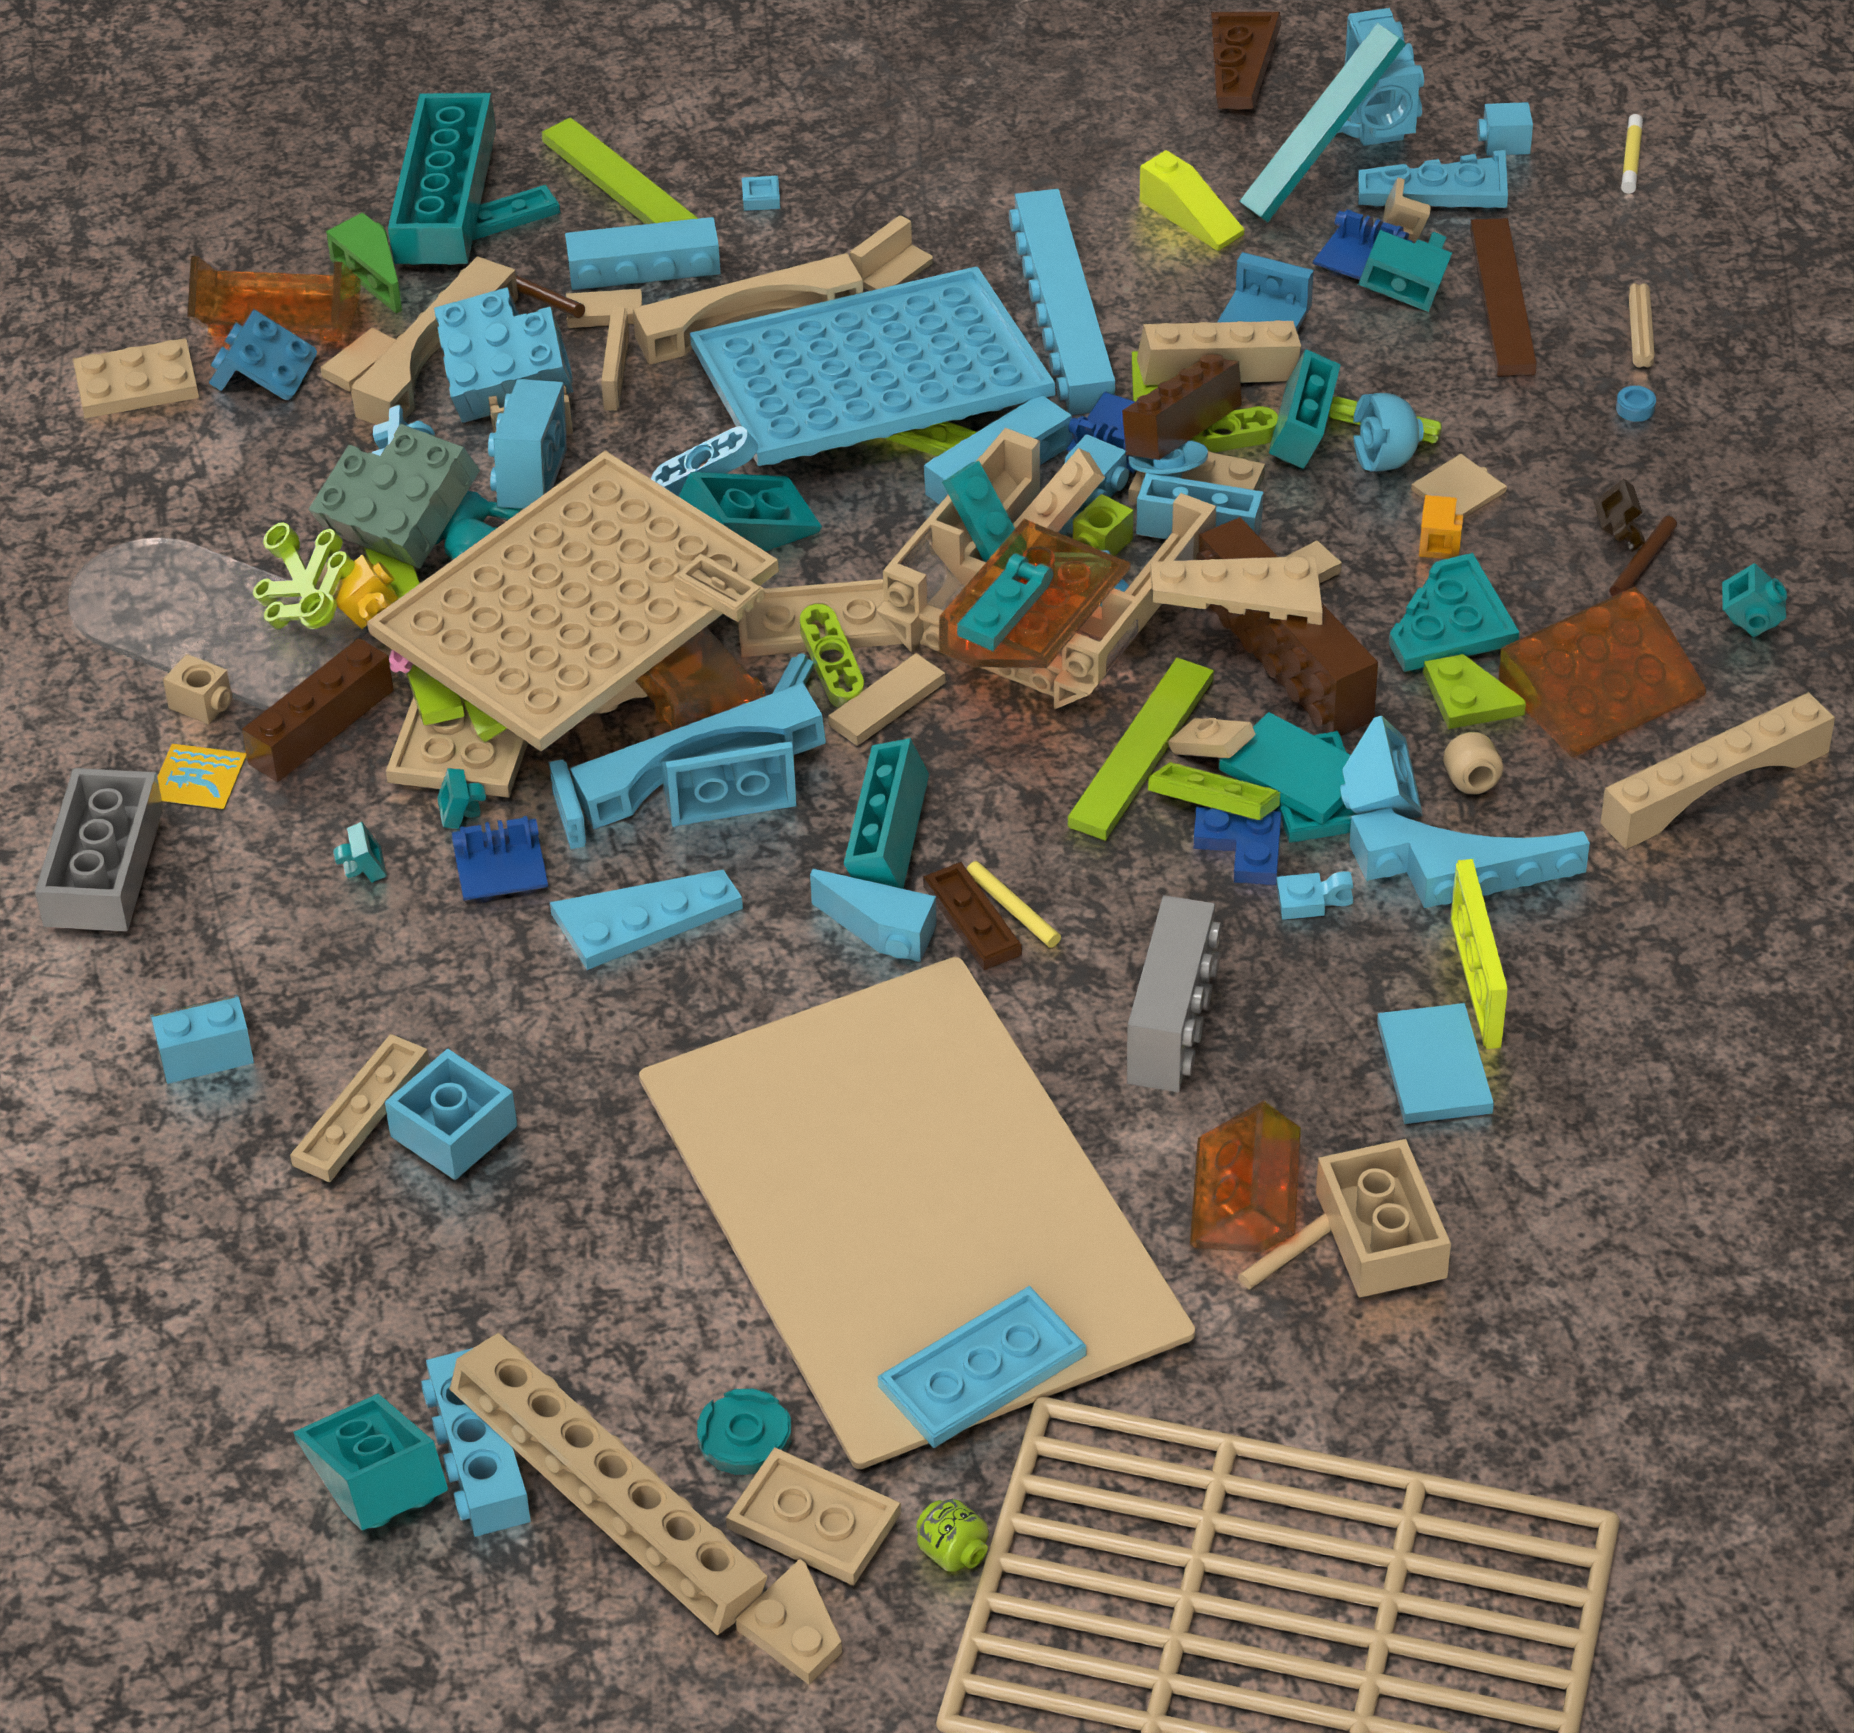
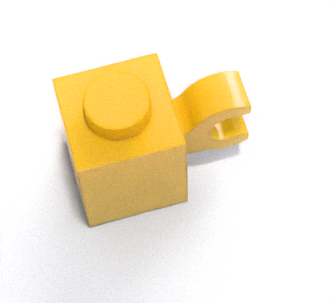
[333,554,398,629]

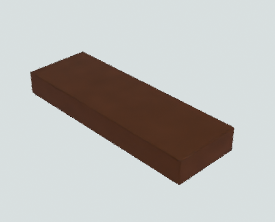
[923,862,1022,970]

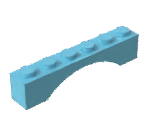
[570,683,826,830]

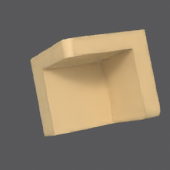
[1383,177,1431,242]

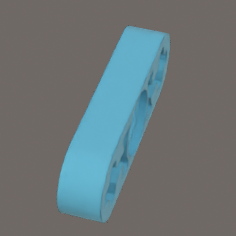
[651,426,758,496]

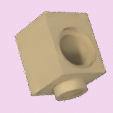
[163,654,233,725]

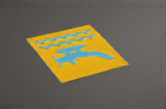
[157,743,246,809]

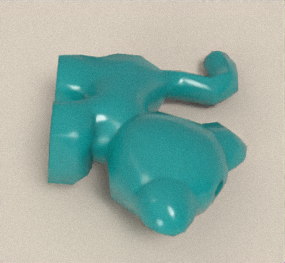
[435,490,523,560]

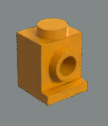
[1419,495,1463,559]

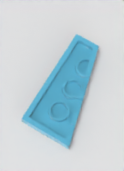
[1358,150,1508,208]
[550,869,743,970]

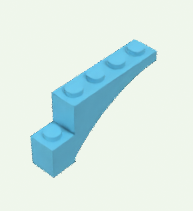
[1349,807,1590,908]

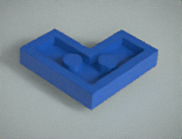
[1193,807,1281,885]

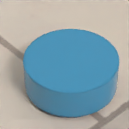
[1616,386,1656,422]

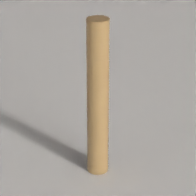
[1238,1213,1331,1290]

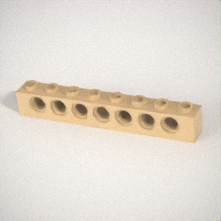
[450,1332,767,1635]

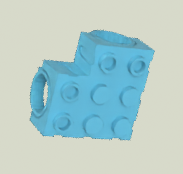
[1338,8,1424,146]
[434,287,574,423]

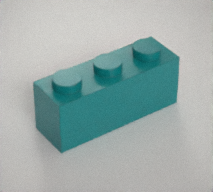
[1268,349,1341,469]

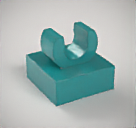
[437,768,486,829]
[333,822,387,883]

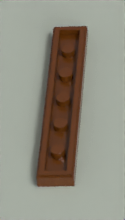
[1470,218,1537,376]

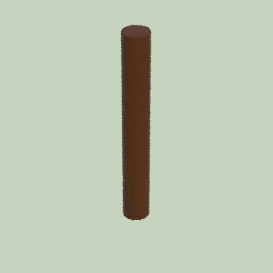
[516,275,585,318]
[1609,516,1677,599]

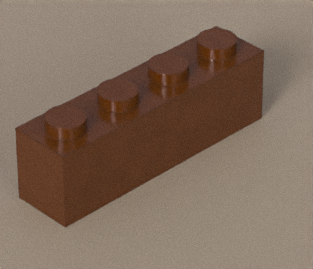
[1122,354,1242,460]
[242,638,394,783]

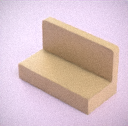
[850,215,933,291]

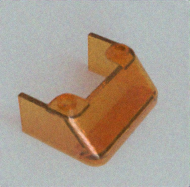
[187,256,361,341]

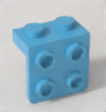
[1217,252,1314,331]
[209,309,317,400]

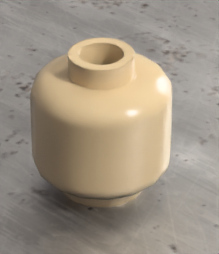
[1443,732,1504,794]

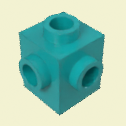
[1722,563,1787,637]

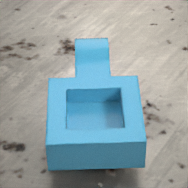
[1276,871,1353,920]

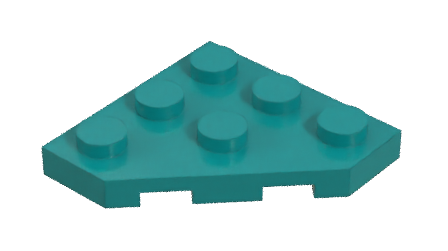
[1389,553,1520,672]

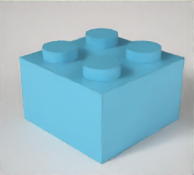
[385,1048,517,1180]

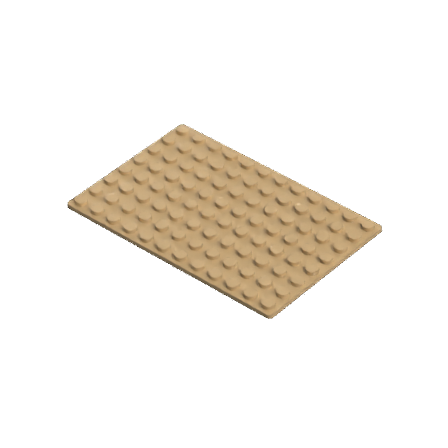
[639,957,1195,1469]

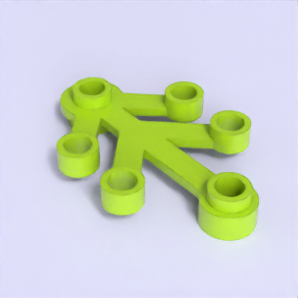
[253,522,355,629]

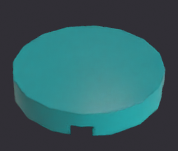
[697,1388,791,1475]

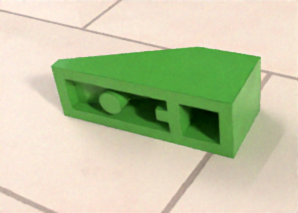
[326,212,402,314]

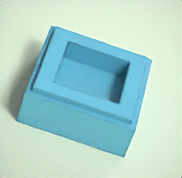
[742,176,780,211]

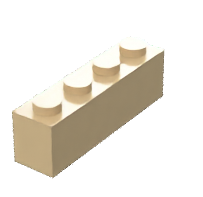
[1137,320,1301,385]

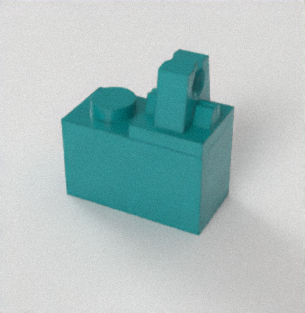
[1358,230,1452,312]

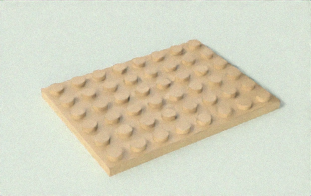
[367,450,779,751]

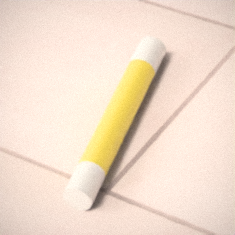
[1621,114,1643,194]

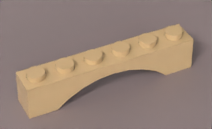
[632,253,863,365]
[351,256,519,425]
[1601,692,1835,849]

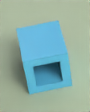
[1477,102,1533,156]

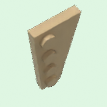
[1150,556,1323,625]

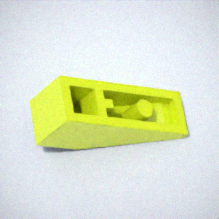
[1139,150,1244,251]

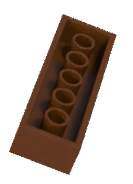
[1196,517,1378,736]

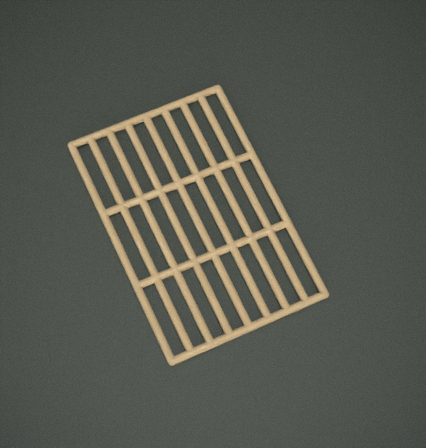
[936,1397,1620,1733]

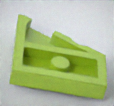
[1423,654,1526,730]

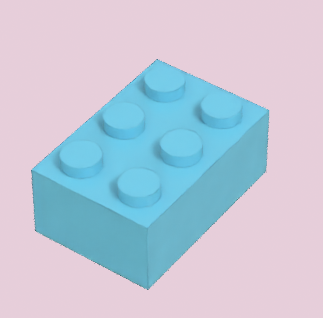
[488,379,567,509]

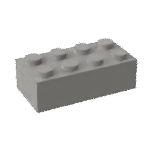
[35,768,163,931]
[1127,895,1222,1092]

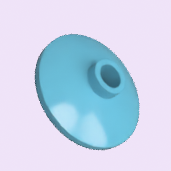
[1129,441,1208,478]

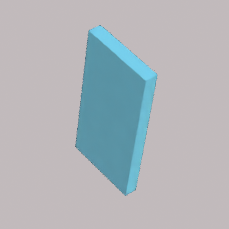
[877,1286,1086,1448]

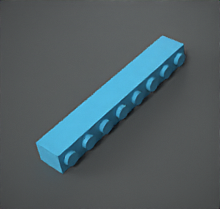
[1009,188,1115,415]

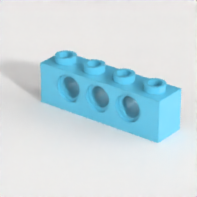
[421,1348,531,1537]

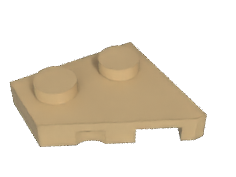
[735,1559,842,1685]

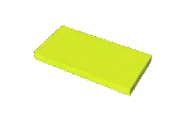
[1450,859,1508,1049]

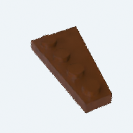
[1211,12,1282,110]

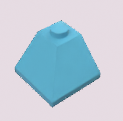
[1340,716,1423,819]

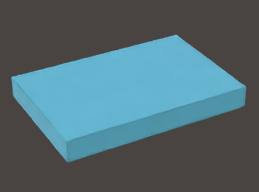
[1377,1003,1494,1124]

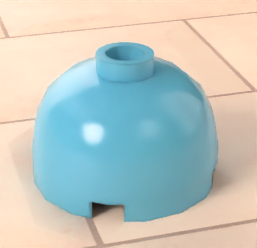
[1353,393,1424,472]

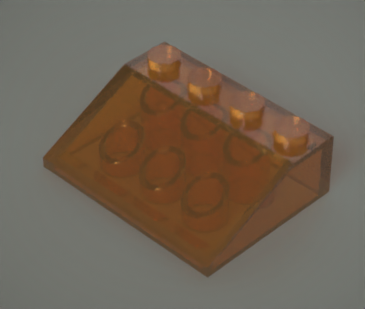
[939,519,1131,668]
[1498,587,1706,758]

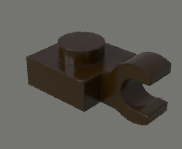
[1594,479,1645,552]

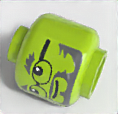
[916,1499,989,1572]

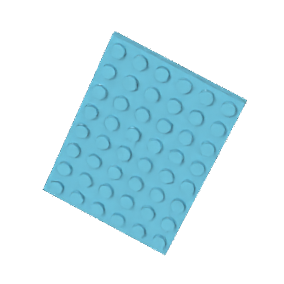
[690,266,1055,466]

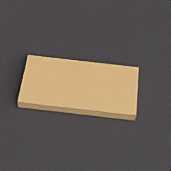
[738,579,903,657]

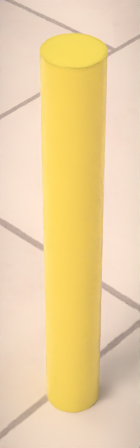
[967,861,1061,948]

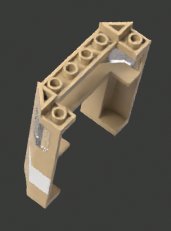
[876,428,1216,709]

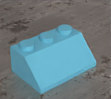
[661,741,797,827]

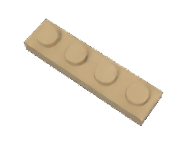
[290,1033,429,1182]

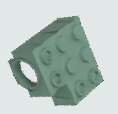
[308,423,480,569]

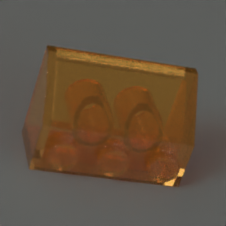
[1190,1101,1301,1253]

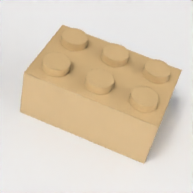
[1316,1139,1451,1298]

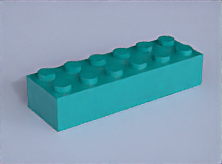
[388,93,497,265]

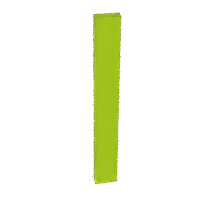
[362,546,464,726]

